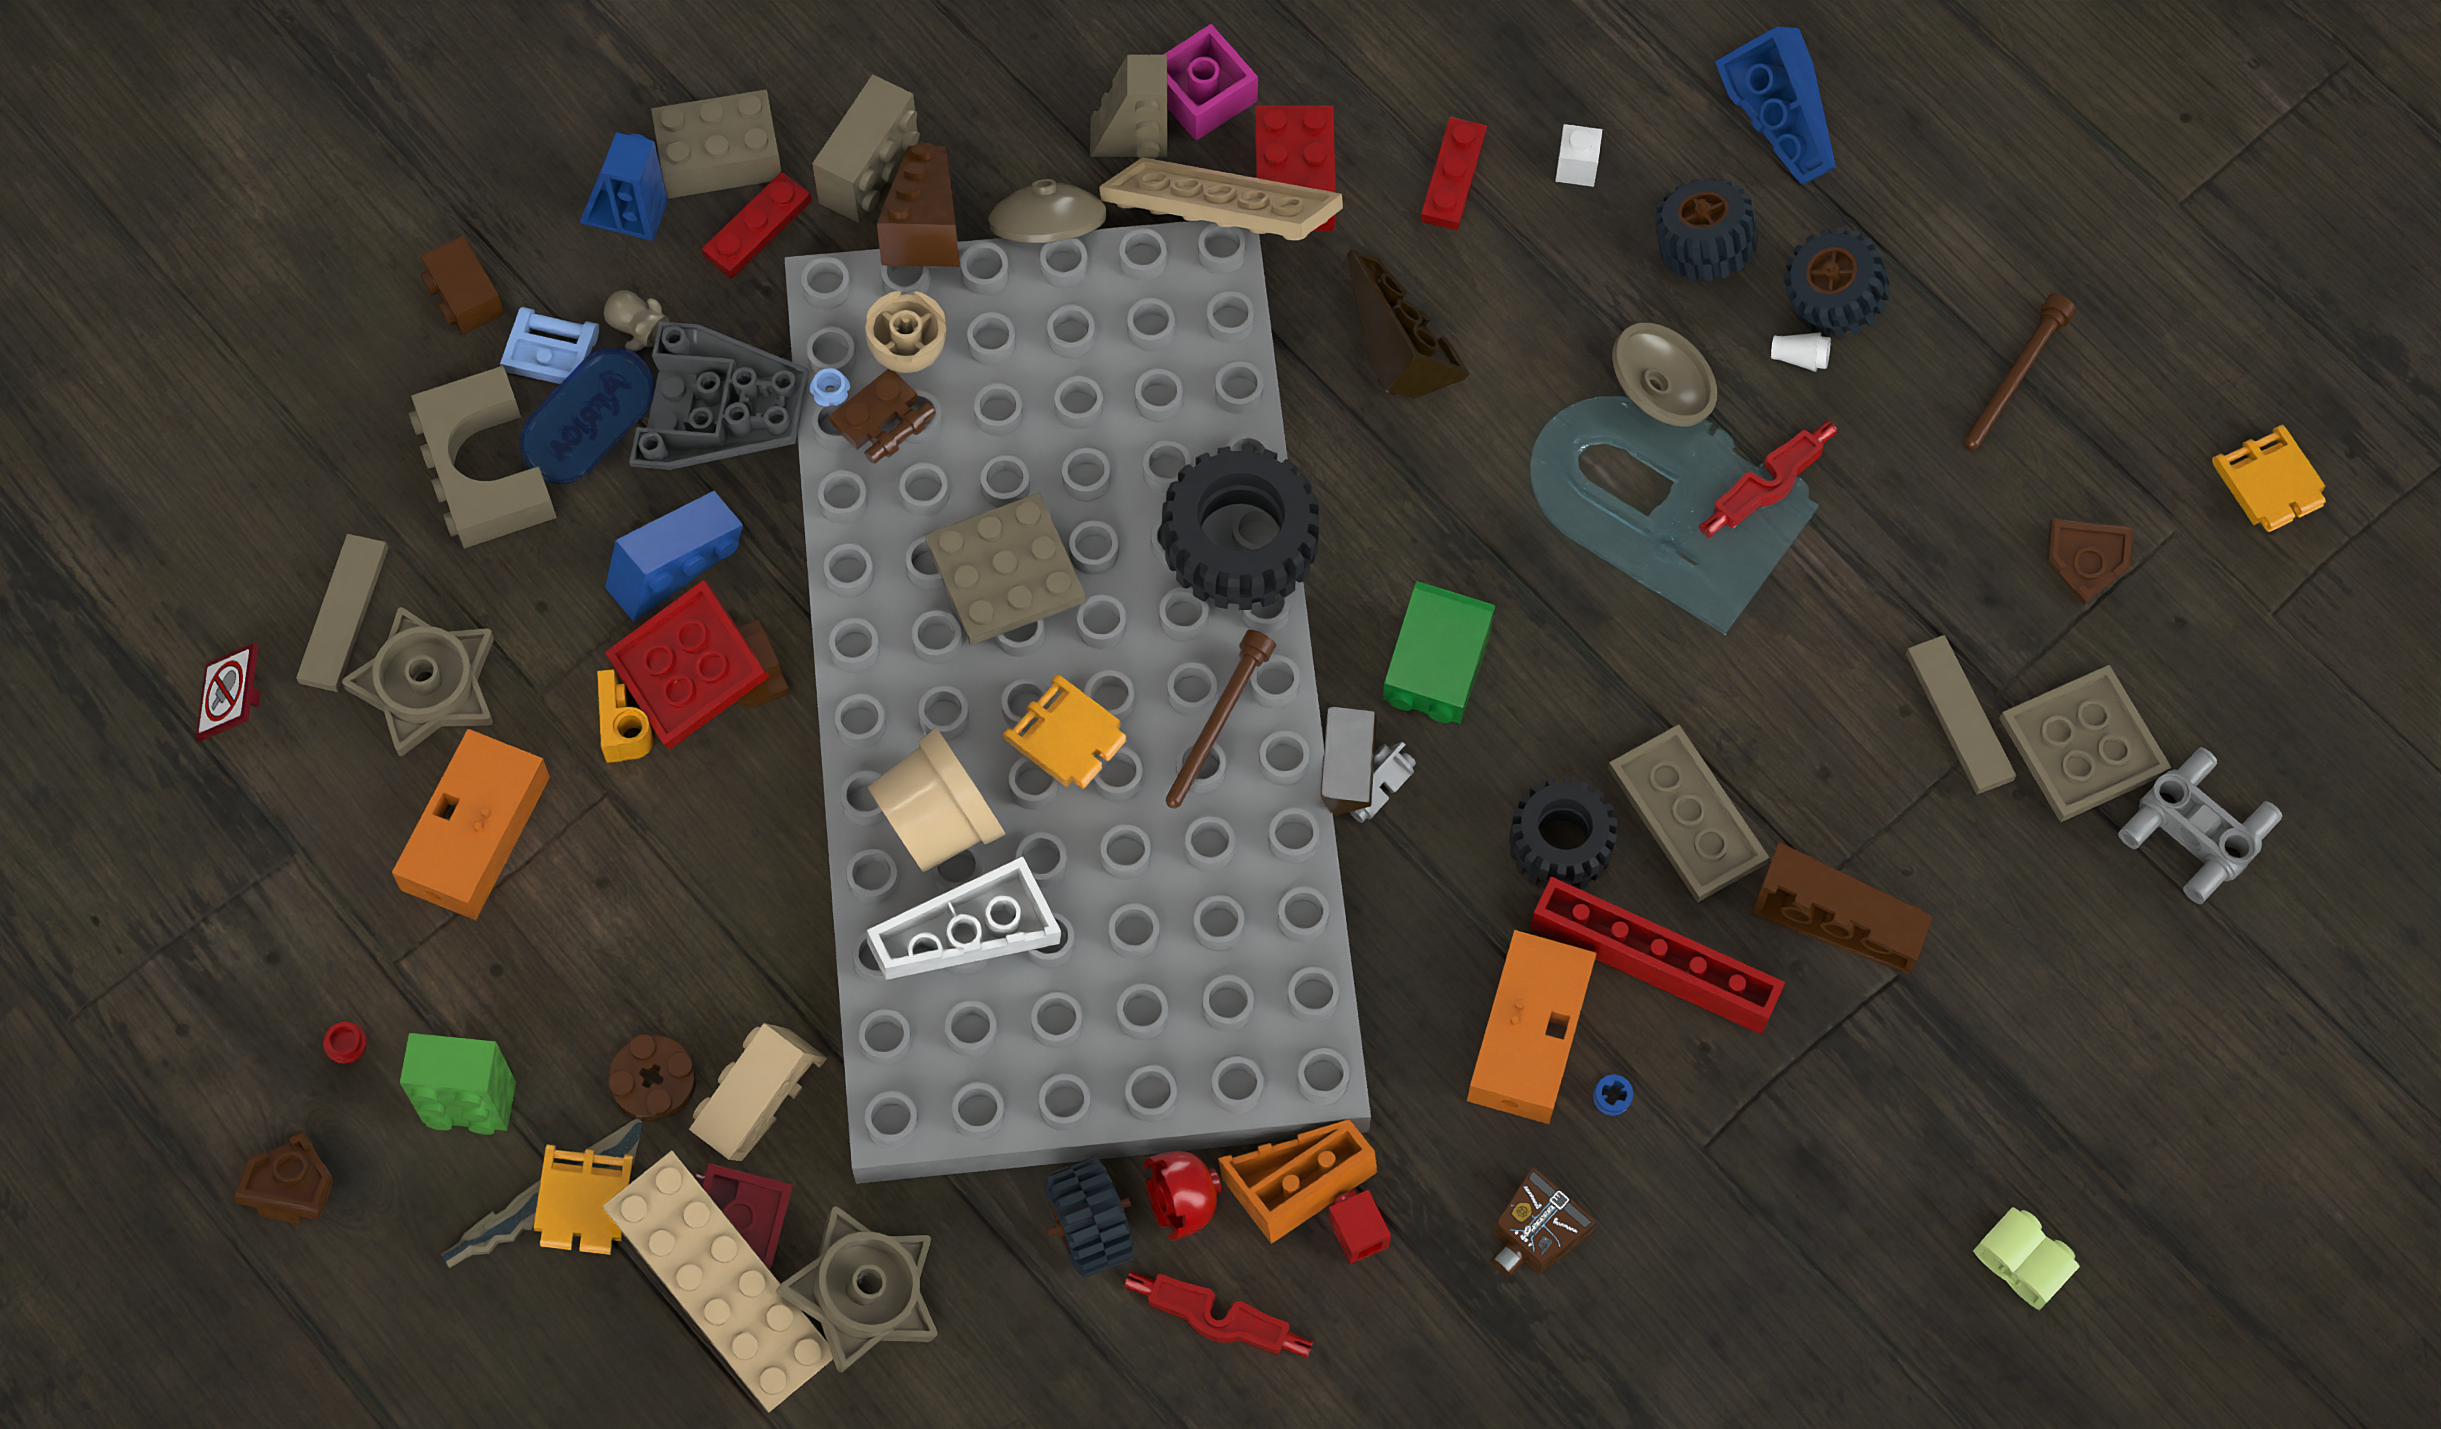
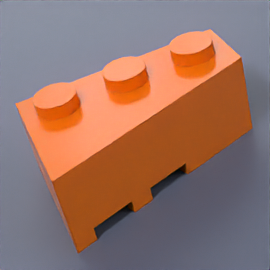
[1218,1119,1377,1244]

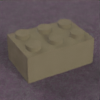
[812,74,920,223]
[651,89,782,199]

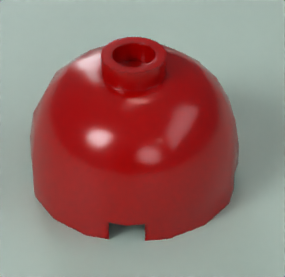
[1144,1151,1222,1240]

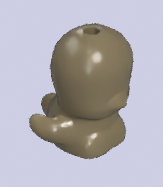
[604,290,670,351]

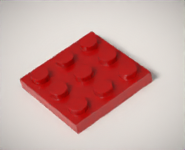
[605,580,770,750]

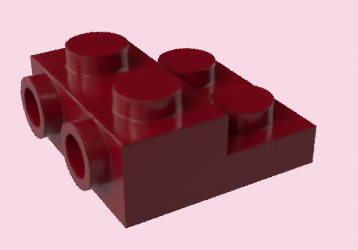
[694,1163,793,1271]

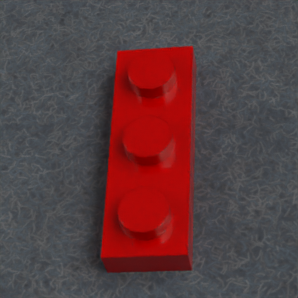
[1420,117,1487,231]
[702,172,812,279]

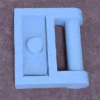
[500,307,599,385]

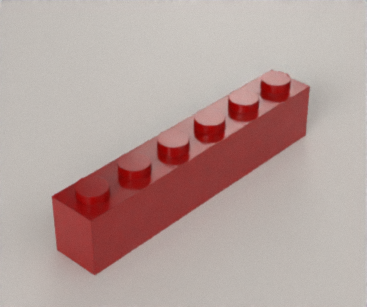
[1530,877,1785,1035]

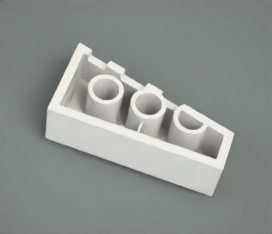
[867,857,1061,980]

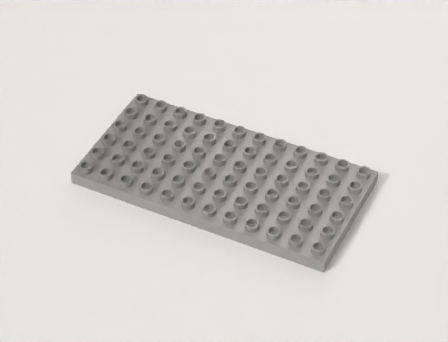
[785,220,1371,1184]

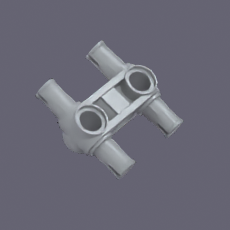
[2118,747,2282,904]

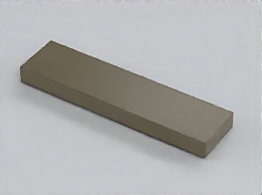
[296,534,388,692]
[1906,635,2016,795]

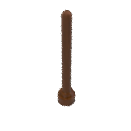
[1965,293,2076,450]
[1165,630,1276,809]

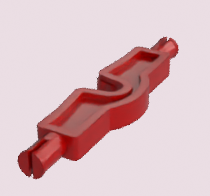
[1699,420,1837,538]
[1124,1270,1314,1359]

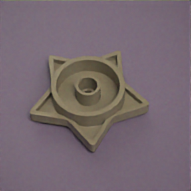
[342,607,494,756]
[776,1206,938,1373]

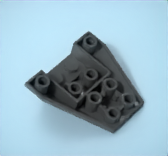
[629,321,809,470]

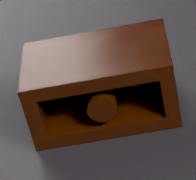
[420,236,505,335]

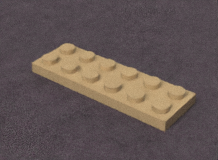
[1100,157,1343,240]
[602,1151,833,1413]

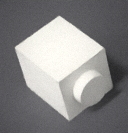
[1555,124,1603,187]

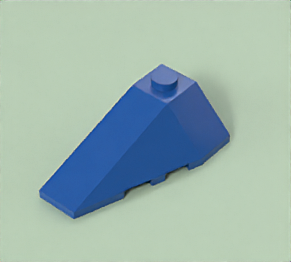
[1715,26,1836,184]

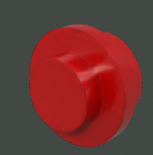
[323,1022,367,1064]

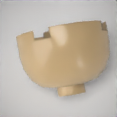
[865,291,947,373]

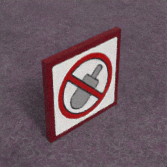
[196,643,261,741]

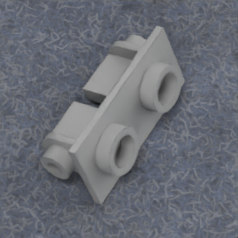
[1350,742,1416,823]

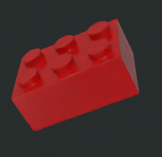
[1255,106,1335,231]

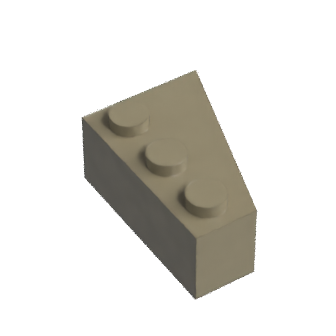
[1090,55,1167,159]

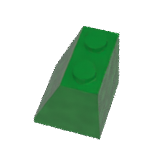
[1382,581,1495,724]

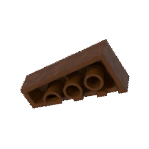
[877,143,960,267]
[1751,842,1933,975]

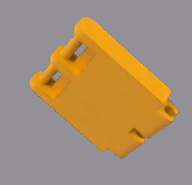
[2212,425,2326,532]
[1002,674,1127,789]
[534,1144,634,1255]

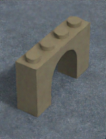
[409,366,557,548]

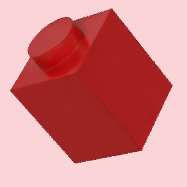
[1328,1190,1391,1265]

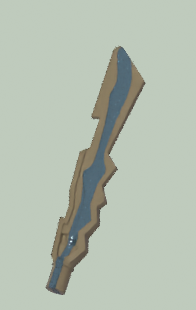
[441,1119,642,1268]

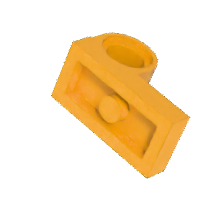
[597,670,654,763]

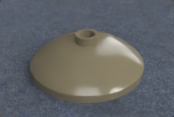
[988,179,1106,243]
[1612,323,1717,426]

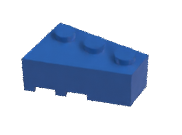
[580,132,668,241]
[605,491,743,622]

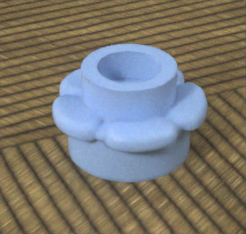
[810,368,850,407]

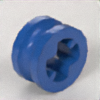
[1593,1074,1634,1116]

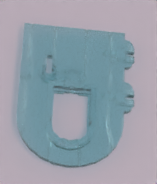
[1529,396,1819,635]

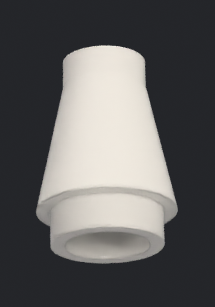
[1771,332,1831,372]

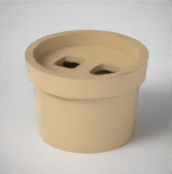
[867,727,1006,873]

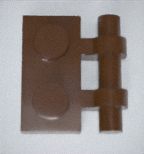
[829,369,936,464]

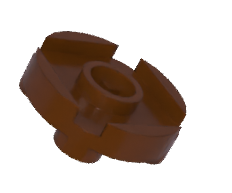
[609,1034,696,1122]

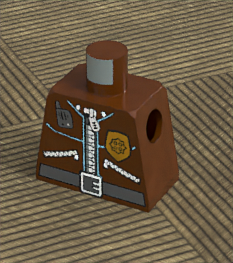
[1491,1167,1596,1277]

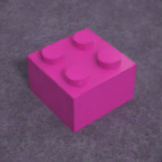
[1163,24,1258,141]

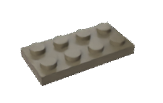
[1608,724,1770,903]

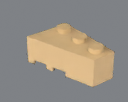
[689,1023,828,1161]

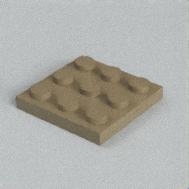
[925,492,1086,646]
[1999,665,2172,823]

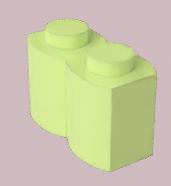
[1973,1207,2080,1311]

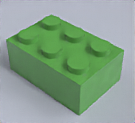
[400,1033,516,1135]

